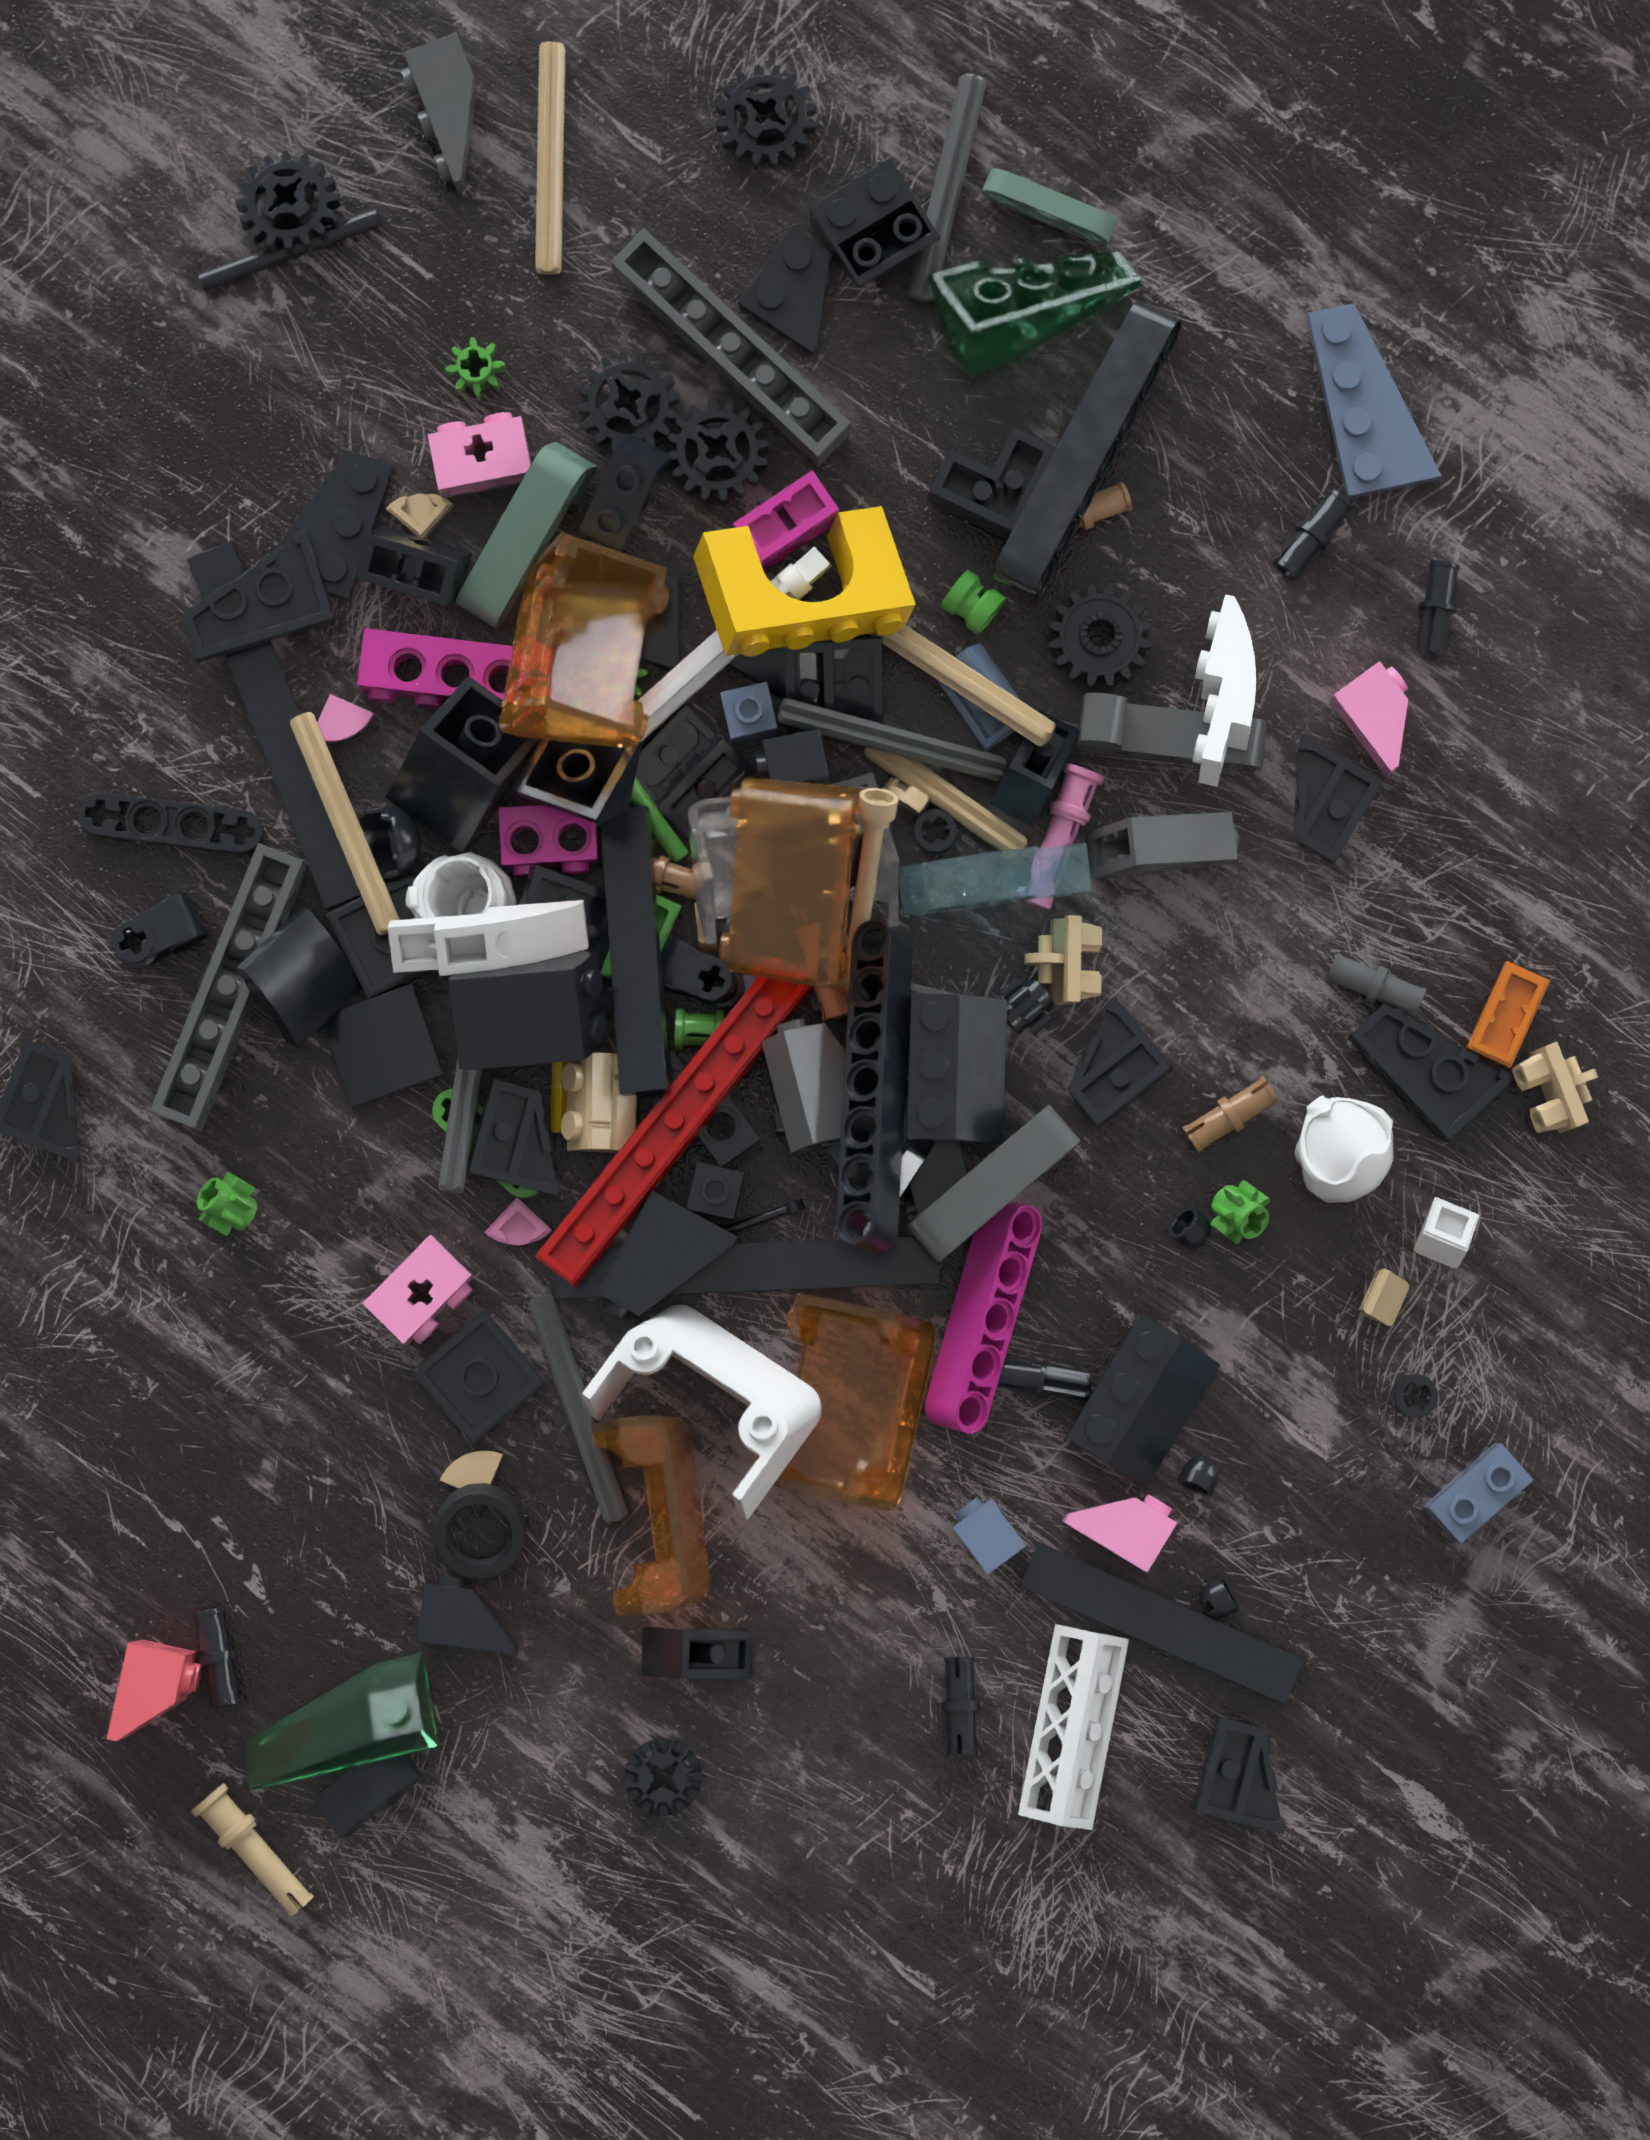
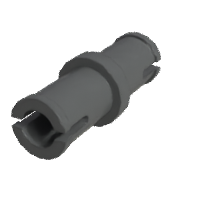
[1326,953,1427,1017]

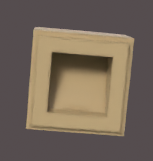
[1359,1268,1409,1326]

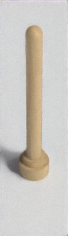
[842,788,898,1001]

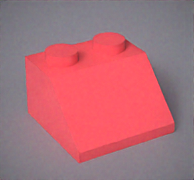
[106,1639,202,1741]

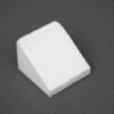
[1414,1197,1480,1268]

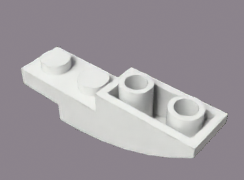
[1193,595,1256,787]
[388,900,589,976]

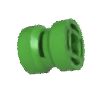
[940,569,1006,636]

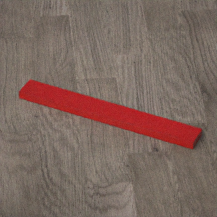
[535,956,814,1288]

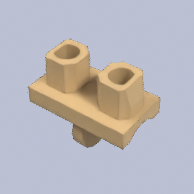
[1024,915,1102,1006]
[1512,1042,1598,1134]

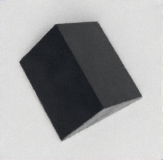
[512,713,641,824]

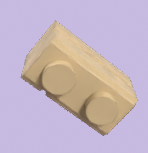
[561,1052,637,1153]

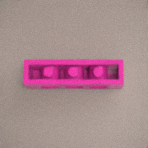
[357,628,557,720]

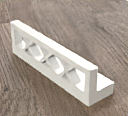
[1018,1624,1129,1830]

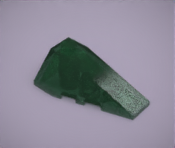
[929,251,1141,376]
[244,1652,438,1790]

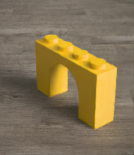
[693,506,916,657]

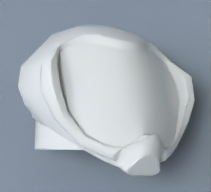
[405,852,518,919]
[1294,1096,1393,1203]

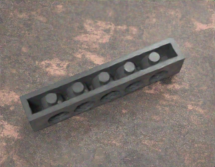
[611,228,851,468]
[150,843,309,1132]

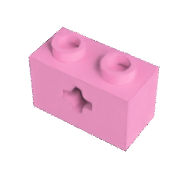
[427,412,531,498]
[362,1235,475,1345]

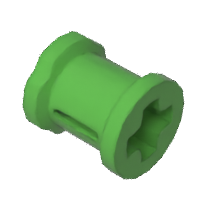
[674,1007,725,1050]

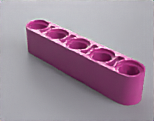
[925,1201,1042,1434]

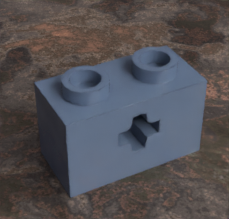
[1422,1443,1533,1544]

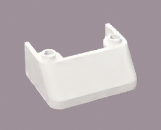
[582,1304,822,1520]

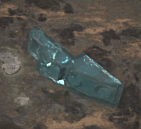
[898,843,1092,916]

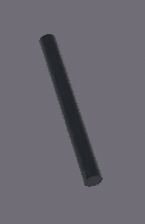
[198,208,381,292]

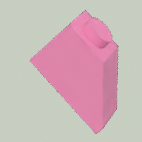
[1329,661,1408,777]
[1062,1494,1177,1572]

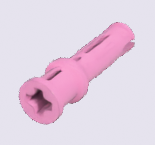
[1021,763,1105,910]

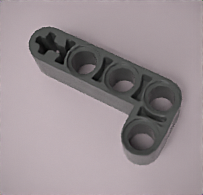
[1077,693,1267,771]
[907,1104,1081,1263]

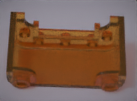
[500,532,669,748]
[720,777,863,990]
[756,1293,936,1511]
[591,1414,710,1616]

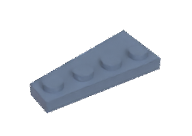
[1306,303,1442,499]

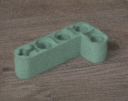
[455,441,598,629]

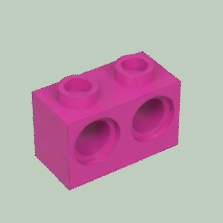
[733,470,839,572]
[498,805,600,878]

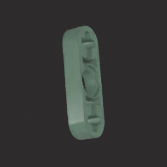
[981,168,1117,245]

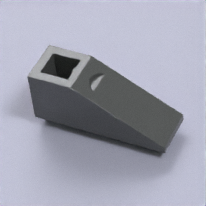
[400,32,477,194]

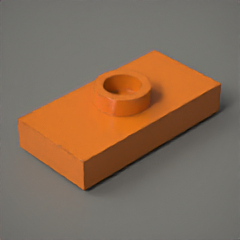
[1466,961,1550,1069]

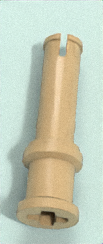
[191,1783,314,1917]

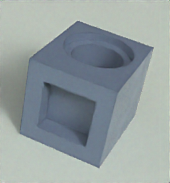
[720,682,778,747]
[952,1497,1026,1575]

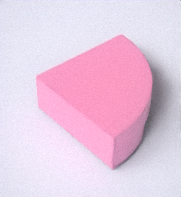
[317,694,375,744]
[485,1198,553,1246]

